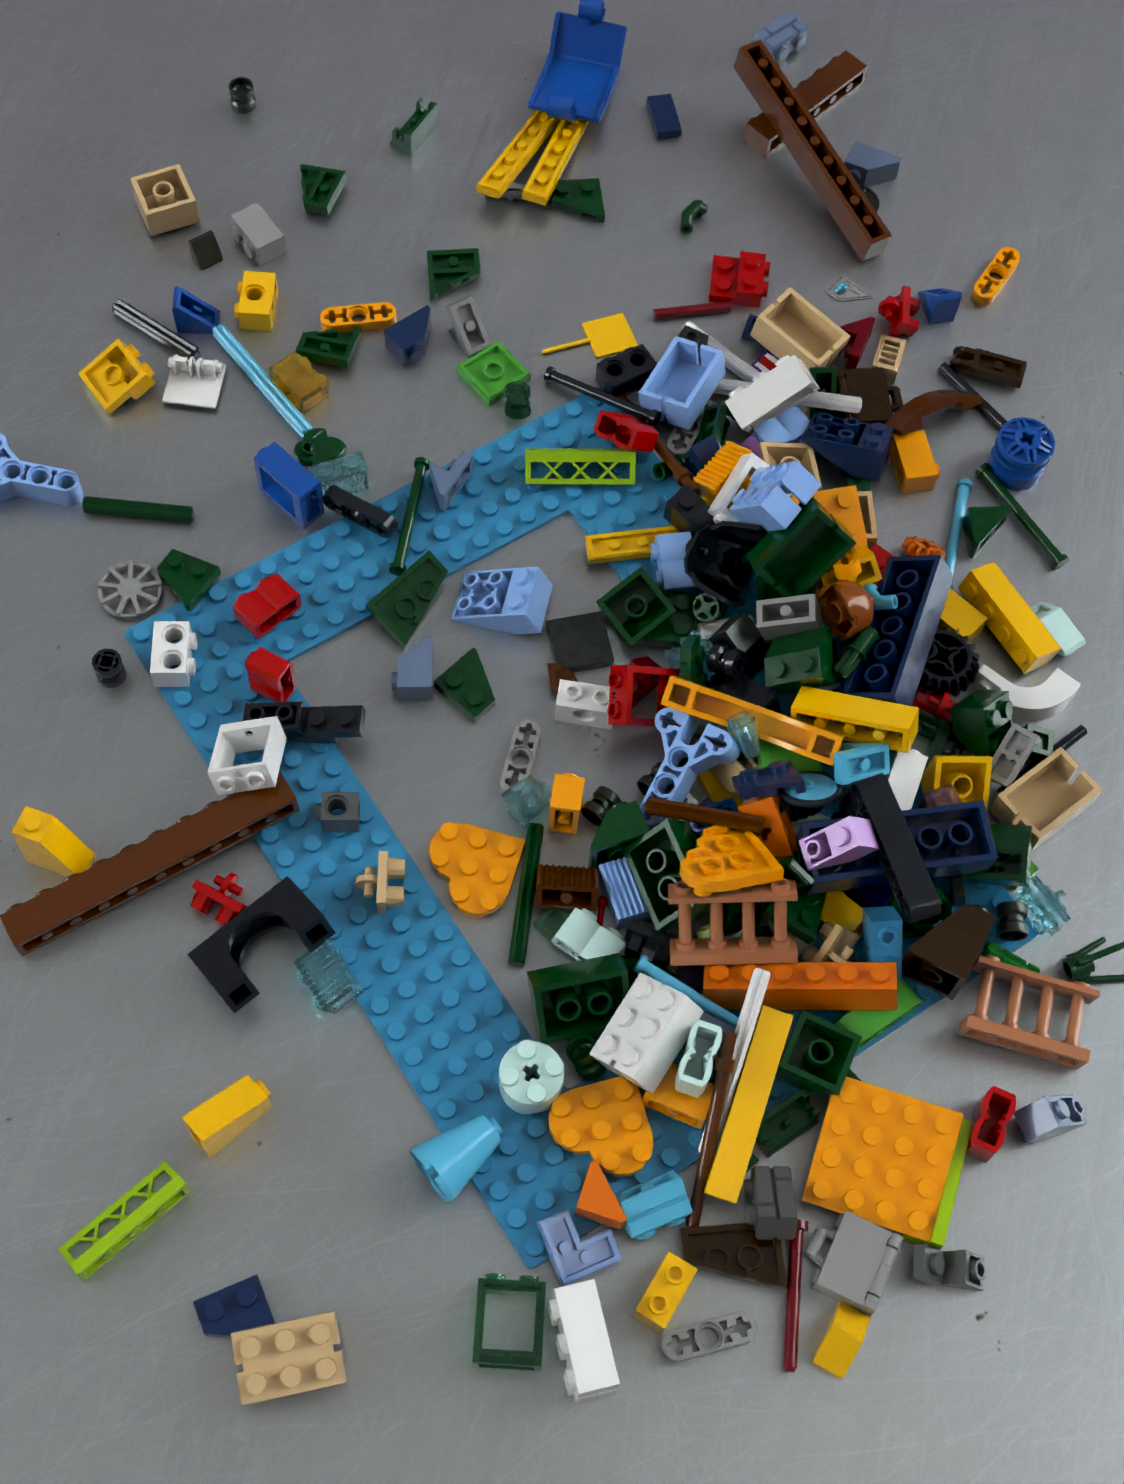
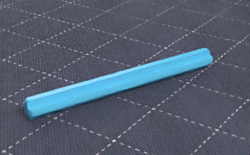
[212,324,312,438]

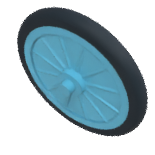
[778,771,843,808]

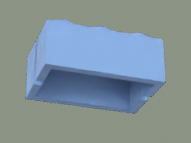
[639,336,726,430]
[728,460,822,532]

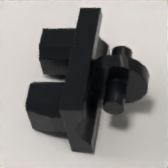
[624,919,678,969]

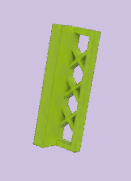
[525,448,636,485]
[900,1119,973,1250]
[58,1160,191,1282]

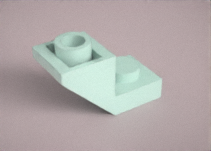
[1030,601,1086,656]

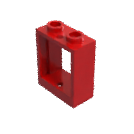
[607,665,680,728]

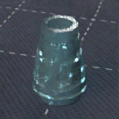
[727,711,762,759]

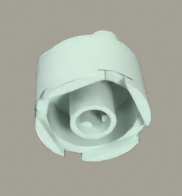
[499,1040,564,1115]

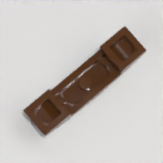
[885,390,982,436]

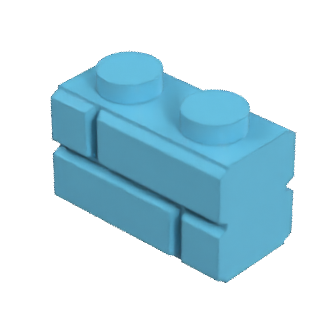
[614,1170,693,1239]

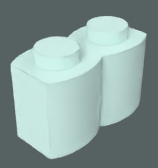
[551,907,625,961]
[675,1020,722,1098]

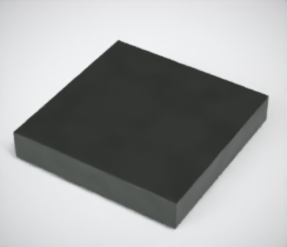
[546,611,614,672]

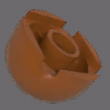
[819,580,875,641]

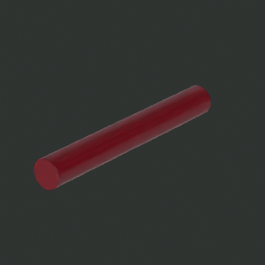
[653,301,732,320]

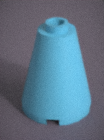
[409,1115,503,1203]

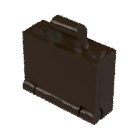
[836,367,903,425]

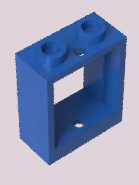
[253,441,324,529]

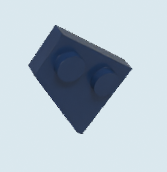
[732,760,806,799]
[193,1274,275,1337]

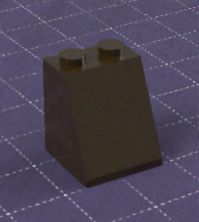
[902,903,996,1000]

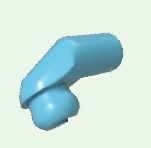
[862,583,898,611]

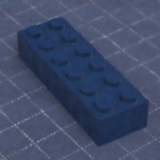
[842,555,954,706]
[795,800,998,895]

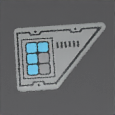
[826,276,873,301]

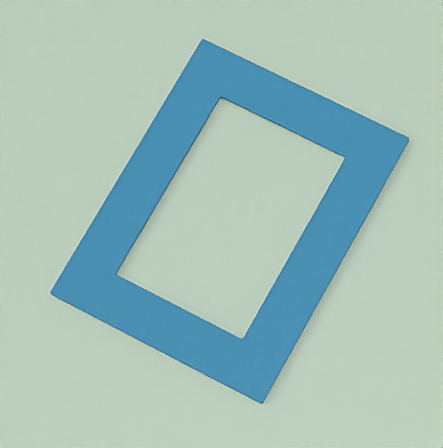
[125,387,1038,1269]

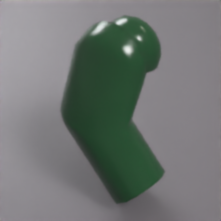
[680,200,708,233]

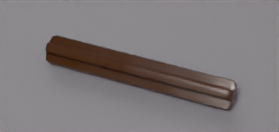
[645,797,765,834]

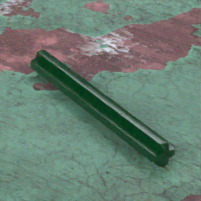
[508,823,544,966]

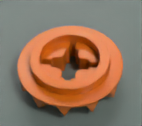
[902,536,946,558]

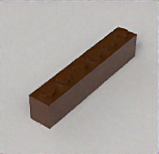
[744,50,868,158]

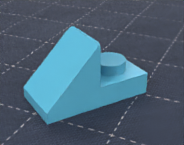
[834,743,890,785]

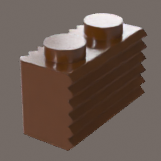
[535,864,599,911]

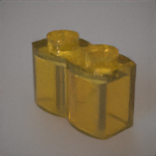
[269,352,330,414]

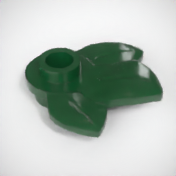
[294,428,347,472]

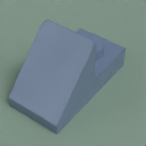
[429,451,472,511]

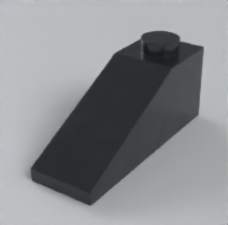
[663,484,716,553]

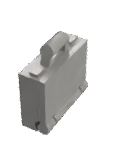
[806,1211,904,1316]

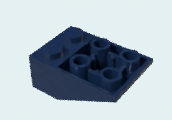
[802,413,894,482]

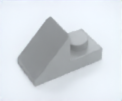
[446,295,491,356]

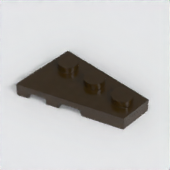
[679,1223,787,1290]

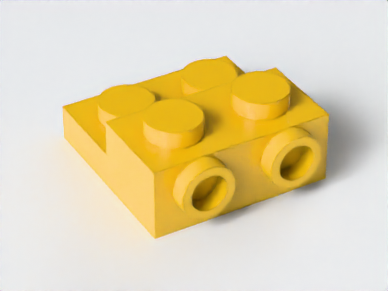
[78,338,156,414]

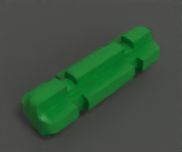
[982,942,1040,973]

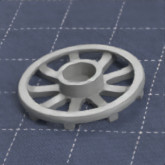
[97,560,163,618]

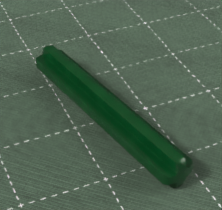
[82,496,194,523]

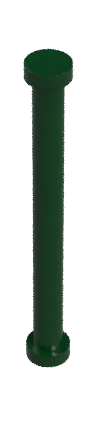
[389,457,430,576]
[975,463,1069,569]

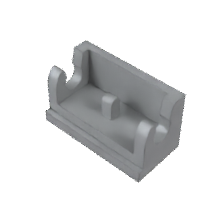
[990,723,1041,788]

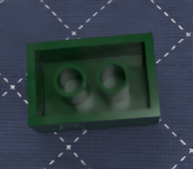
[622,819,710,932]
[527,953,630,1044]

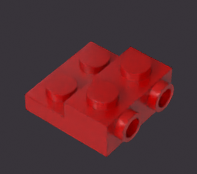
[708,251,770,308]

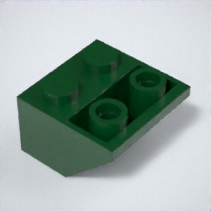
[951,690,1013,757]
[963,824,1033,887]

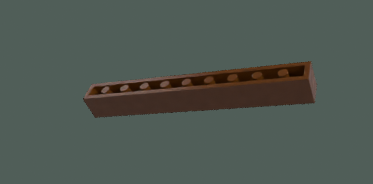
[733,40,892,262]
[0,770,300,957]

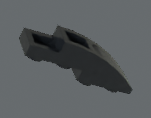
[243,701,366,743]

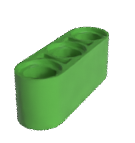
[835,977,922,1050]

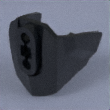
[684,521,768,608]

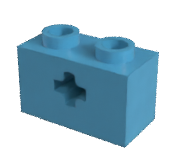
[862,906,903,979]

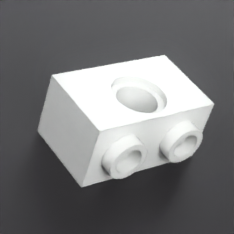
[554,679,616,730]

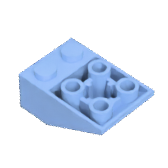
[451,566,553,635]

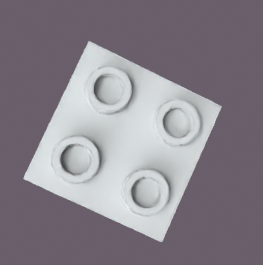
[162,354,227,409]

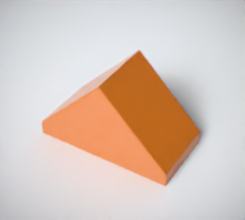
[575,1160,627,1230]

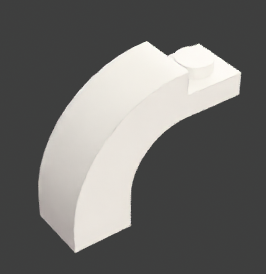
[971,664,1081,722]

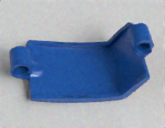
[528,0,627,123]

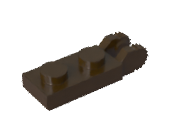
[949,346,1027,389]

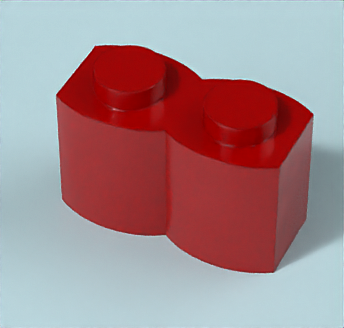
[593,411,659,453]
[233,573,302,639]
[245,647,296,702]
[966,1086,1016,1163]

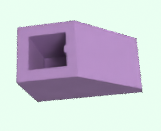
[799,816,879,871]

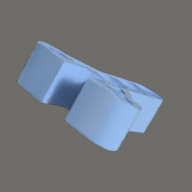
[0,433,84,506]
[639,707,740,829]

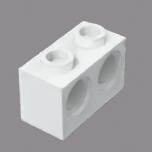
[150,621,197,687]

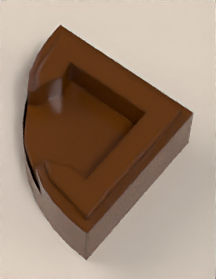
[546,663,578,693]

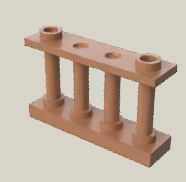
[668,878,798,966]
[957,955,1100,1069]

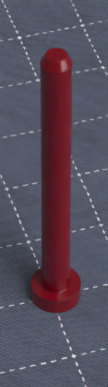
[783,1219,809,1373]

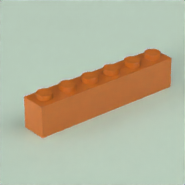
[703,962,897,1010]

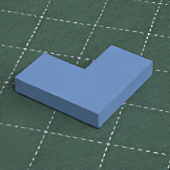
[536,1209,623,1286]

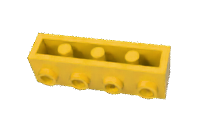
[958,562,1061,674]
[791,686,919,753]

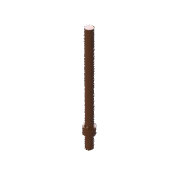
[618,394,701,495]
[686,1031,738,1227]

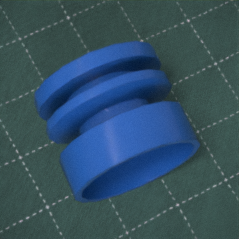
[988,417,1055,491]

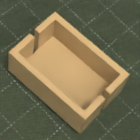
[750,287,850,370]
[989,747,1103,852]
[230,1310,347,1405]

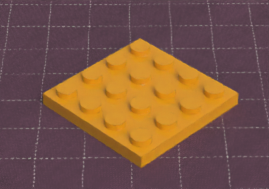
[800,1076,964,1242]

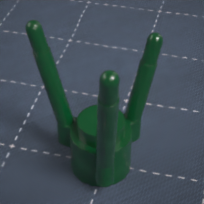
[1062,937,1124,984]

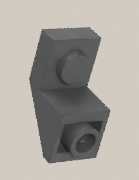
[913,1244,986,1291]

